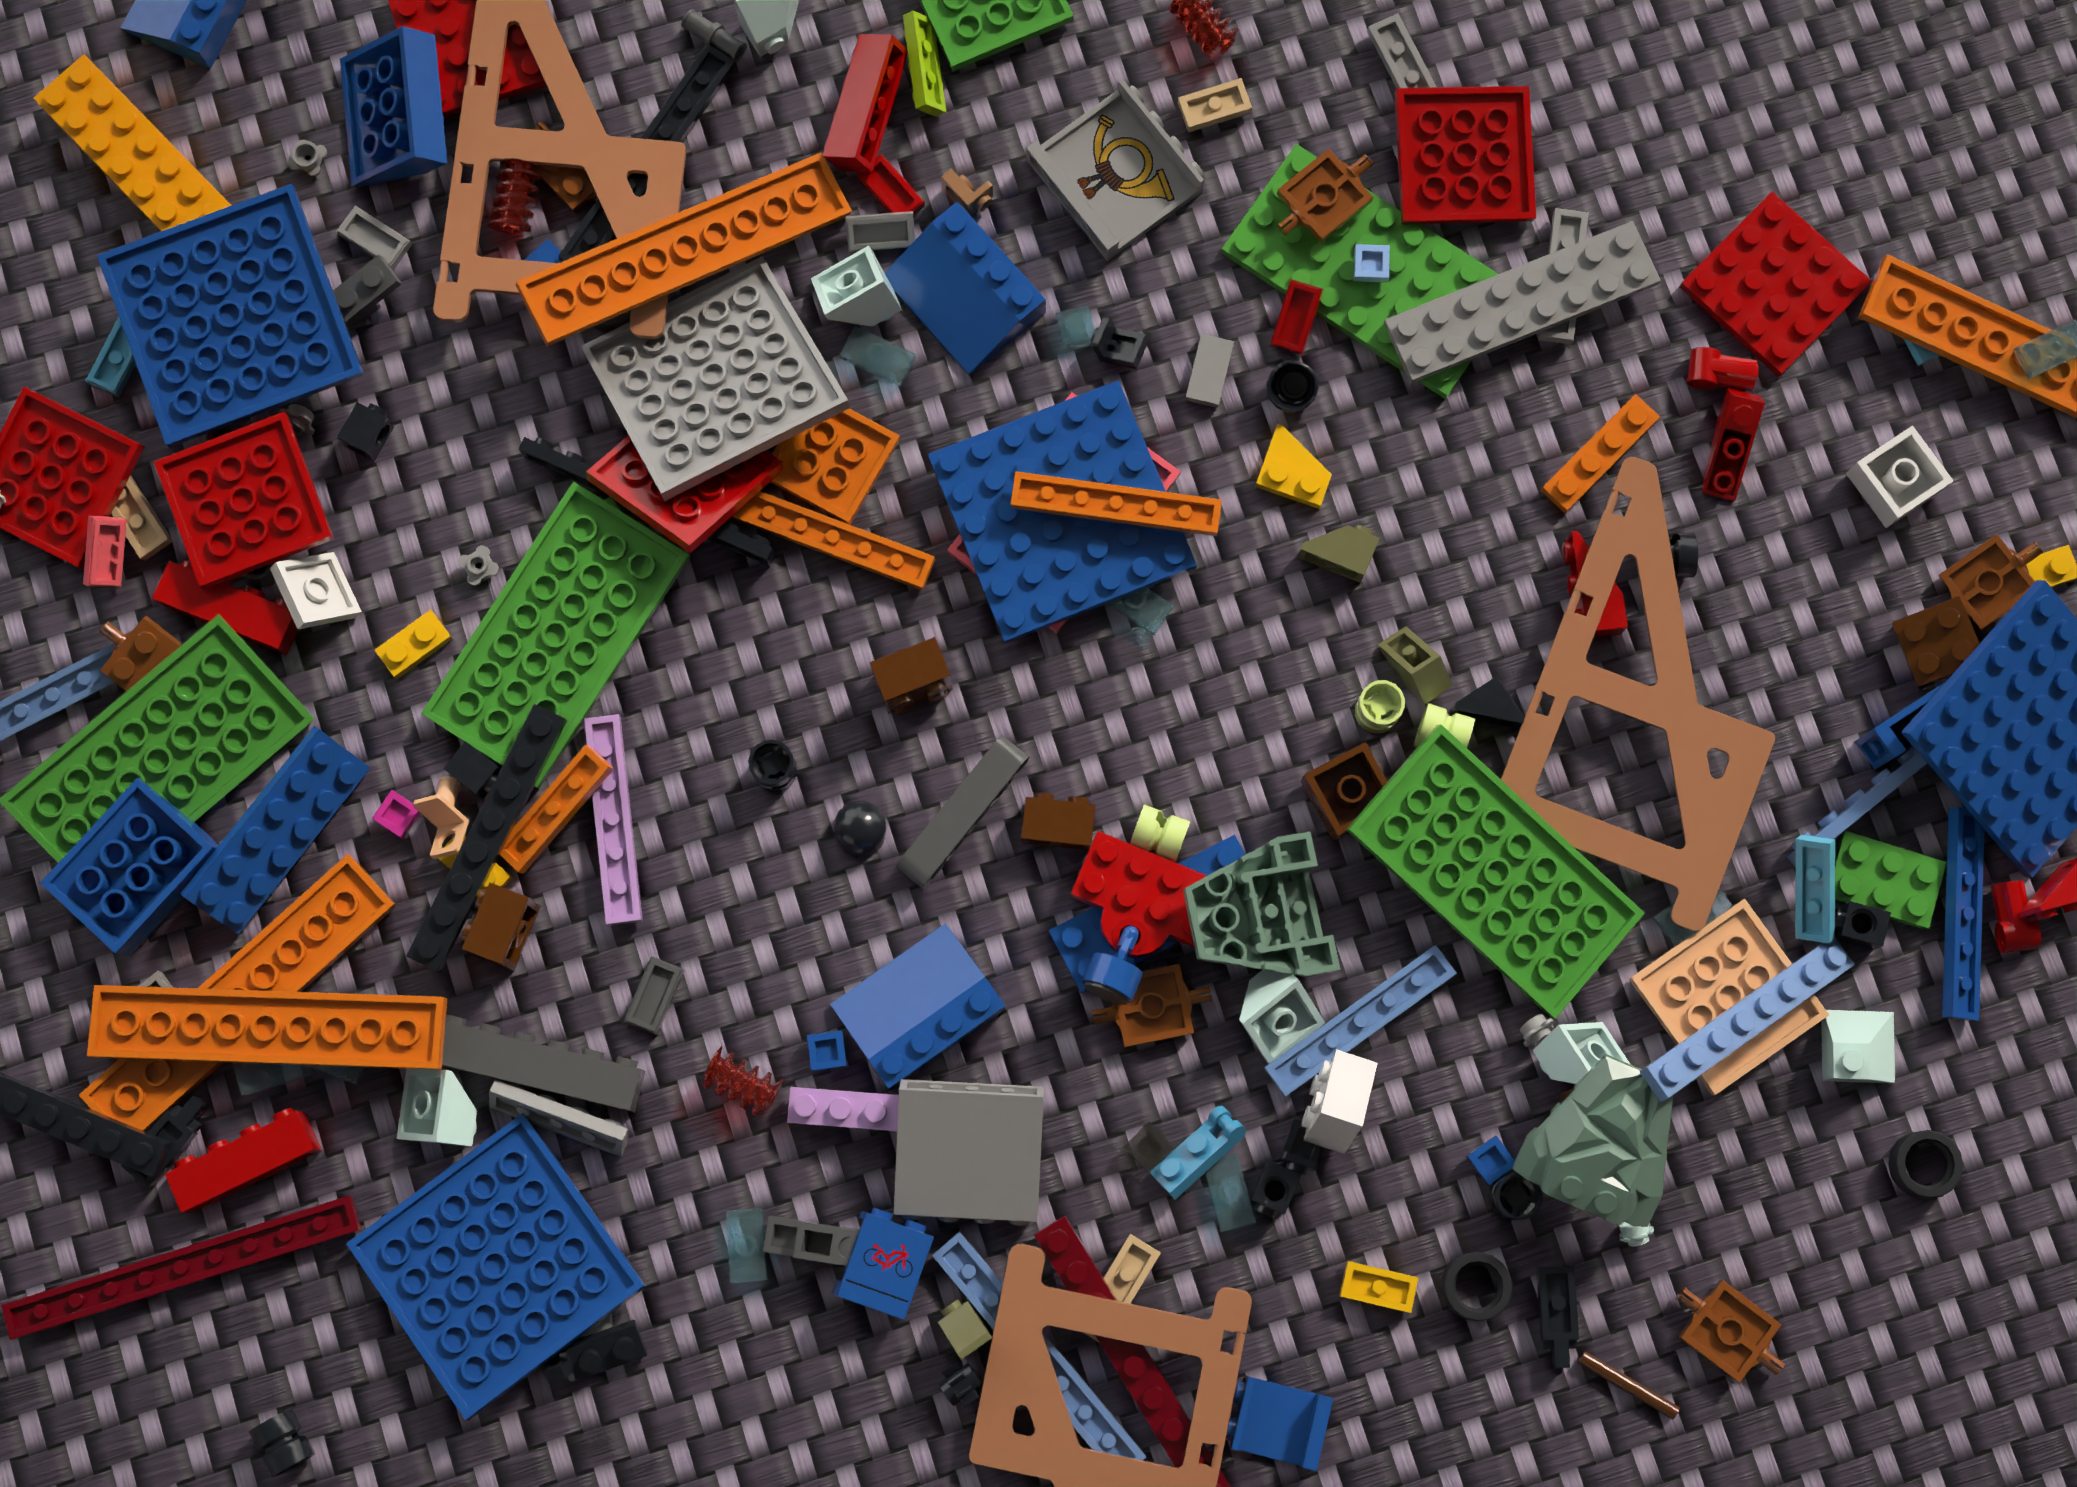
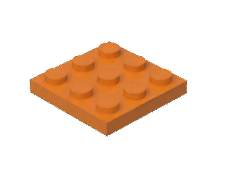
[770,408,901,525]

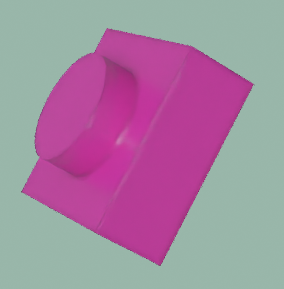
[372,790,421,839]

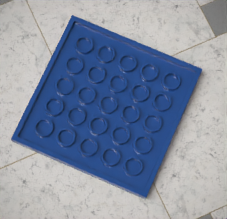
[97,184,364,448]
[928,380,1197,644]
[1901,580,2077,878]
[346,1113,647,1421]

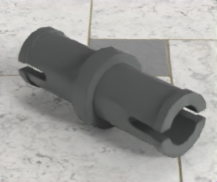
[681,9,747,62]

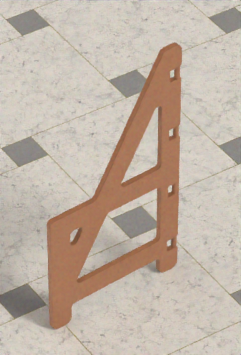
[433,0,686,339]
[1501,457,1775,931]
[969,1244,1252,1487]

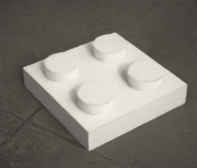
[270,552,362,629]

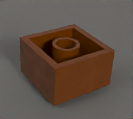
[1892,596,1979,690]
[870,637,953,715]
[1300,742,1388,842]
[461,882,541,971]

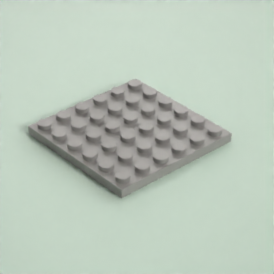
[581,256,851,501]

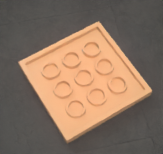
[1629,899,1829,1096]

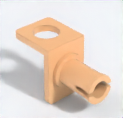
[413,776,469,859]

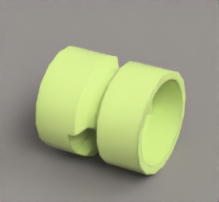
[1355,680,1405,733]
[1414,703,1475,748]
[1130,805,1190,862]

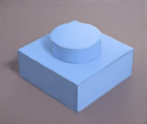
[1354,244,1390,282]

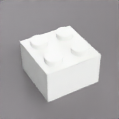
[1846,426,1953,528]
[1302,1049,1378,1154]

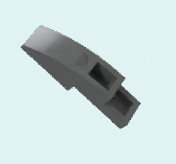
[333,255,402,331]
[763,1216,860,1266]

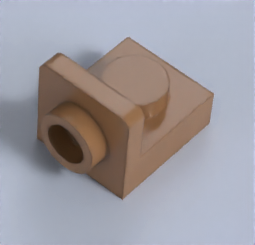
[941,168,993,216]

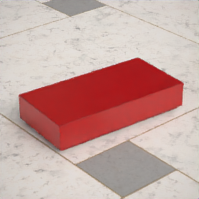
[856,154,925,215]
[1270,279,1324,355]

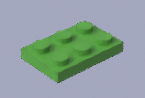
[1835,831,1947,930]

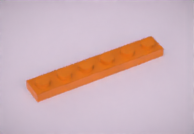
[1010,471,1222,536]
[731,491,935,591]

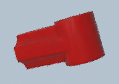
[1687,347,1759,391]
[1991,881,2041,953]

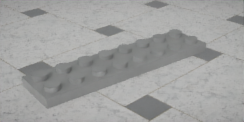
[1383,221,1661,384]

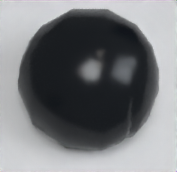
[1266,360,1319,413]
[834,800,886,858]

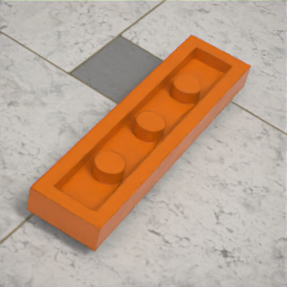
[1540,394,1660,513]
[500,744,614,874]

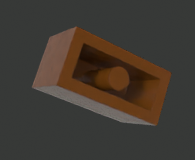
[1021,793,1096,851]

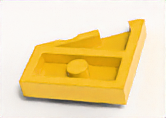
[1255,424,1332,509]

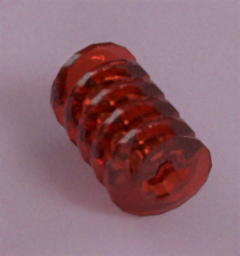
[1169,0,1240,62]
[488,158,541,234]
[703,1046,784,1117]

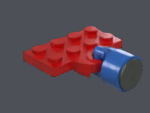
[1070,831,1207,1005]

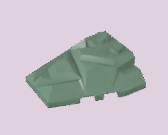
[1183,832,1341,977]
[1513,1054,1673,1227]

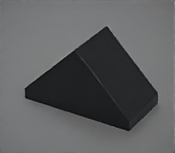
[1450,676,1524,730]

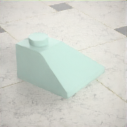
[734,0,799,57]
[811,246,902,327]
[1239,970,1325,1064]
[1821,1010,1895,1083]
[1533,1022,1631,1084]
[397,1069,477,1146]

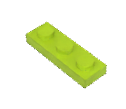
[903,11,947,117]

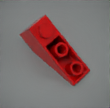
[1701,388,1765,501]
[1562,531,1628,638]
[2018,858,2077,921]

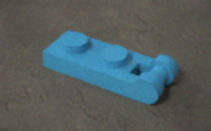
[1150,1106,1246,1200]

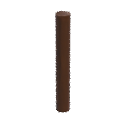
[1577,1351,1680,1420]

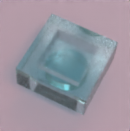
[1056,305,1095,348]

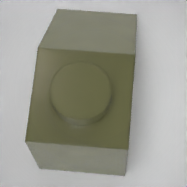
[1297,525,1380,583]
[1378,626,1453,705]
[938,1299,993,1360]

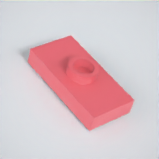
[83,516,127,587]

